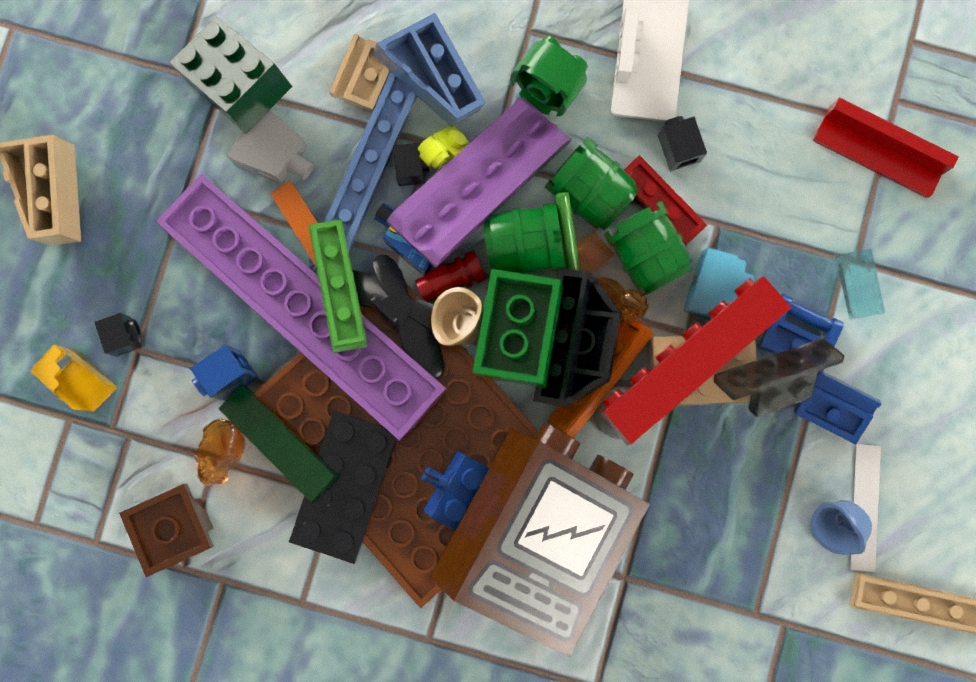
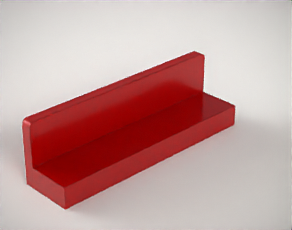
[813,97,959,198]

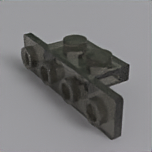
[713,339,845,417]

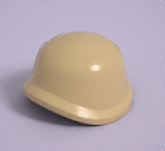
[431,287,484,346]

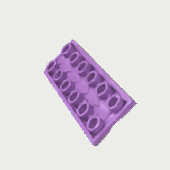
[387,98,572,268]

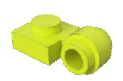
[417,126,470,170]

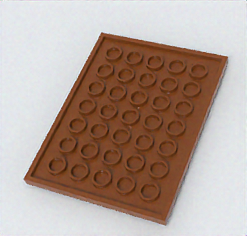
[254,283,539,609]

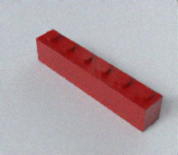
[600,276,792,445]

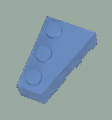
[373,13,486,127]

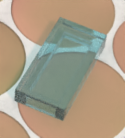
[836,249,885,320]

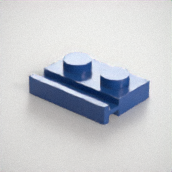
[794,369,882,445]

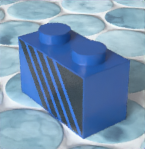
[190,344,259,401]

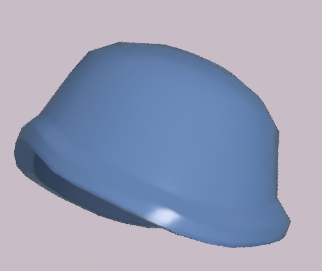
[810,500,872,555]

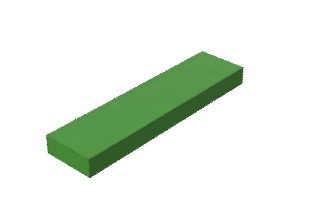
[308,219,367,353]

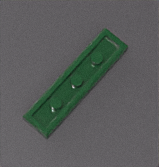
[218,384,338,502]

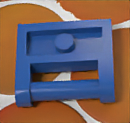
[757,293,844,375]

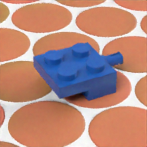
[421,451,489,530]

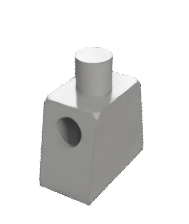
[227,110,314,184]

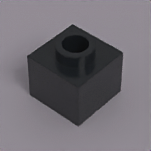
[393,143,430,186]
[94,313,142,357]

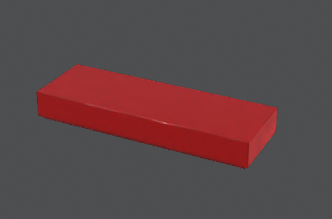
[624,155,707,246]

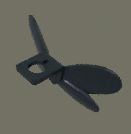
[352,254,444,379]

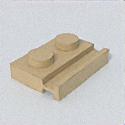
[329,34,391,112]

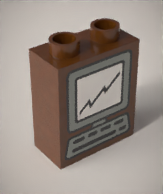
[430,423,650,657]

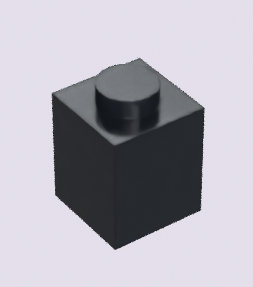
[658,116,707,172]

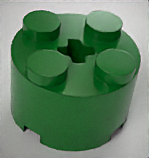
[510,36,588,116]

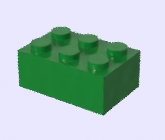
[473,269,563,388]

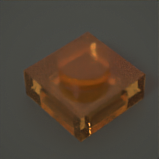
[577,230,615,273]

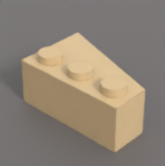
[0,135,81,246]

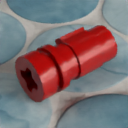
[415,249,488,302]

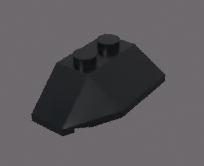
[533,268,623,408]

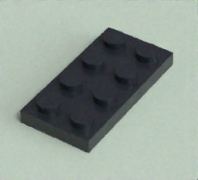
[289,410,397,564]

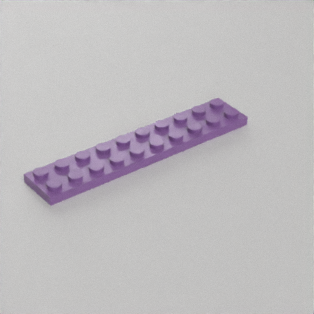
[156,173,447,441]

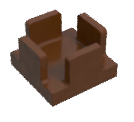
[119,483,214,577]

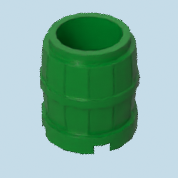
[544,137,639,230]
[604,201,693,295]
[484,203,565,274]

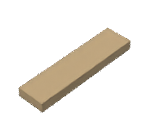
[849,572,976,634]

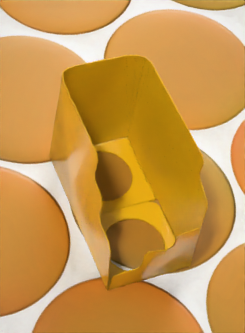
[30,345,117,412]

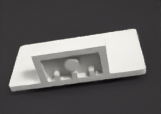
[610,0,689,122]

